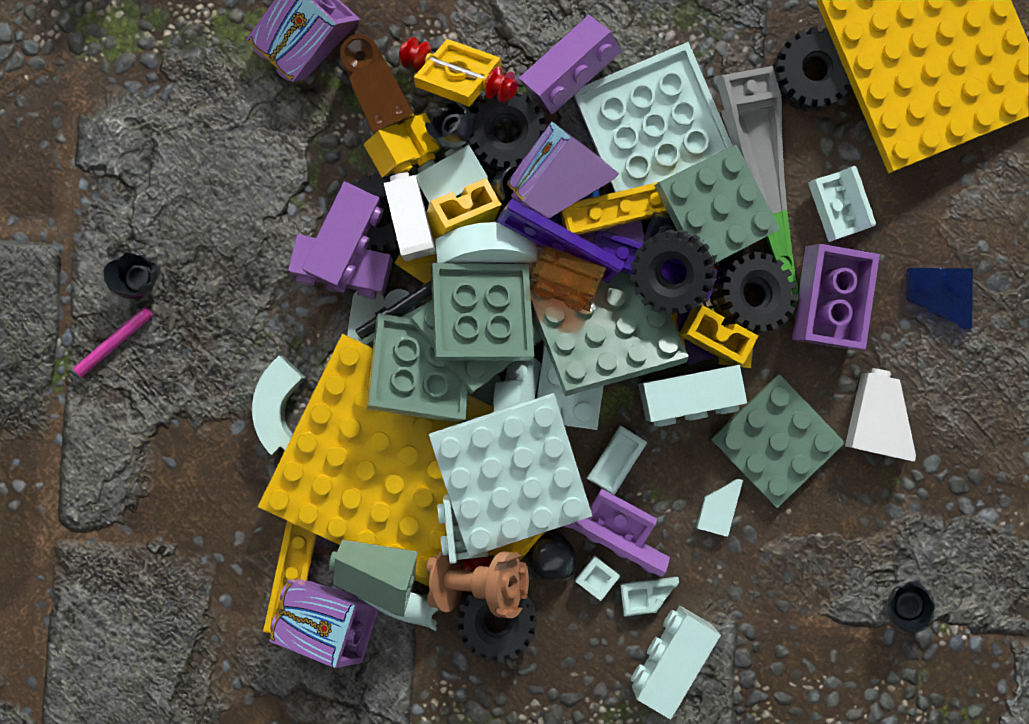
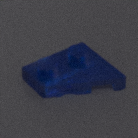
[906,268,973,329]

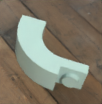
[435,222,547,278]
[252,356,306,455]
[494,358,541,412]

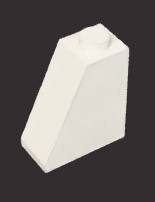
[384,172,437,261]
[845,368,916,462]

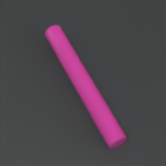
[73,306,153,377]

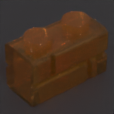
[530,246,606,312]

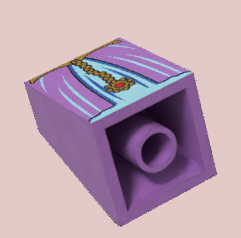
[247,0,361,82]
[506,122,619,219]
[269,579,379,668]

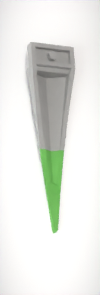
[716,66,799,318]

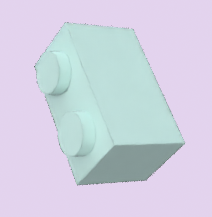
[416,145,489,204]

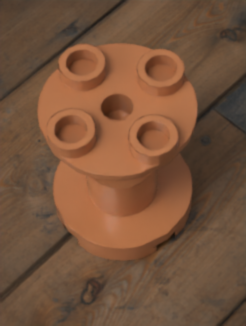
[427,550,529,618]

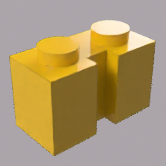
[363,113,442,178]
[426,178,501,239]
[679,305,758,365]

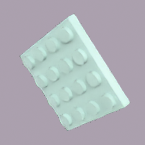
[573,42,733,192]
[429,393,592,557]

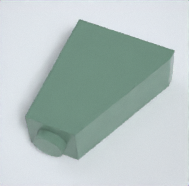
[329,540,418,617]

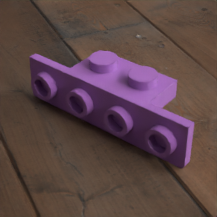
[565,488,670,577]

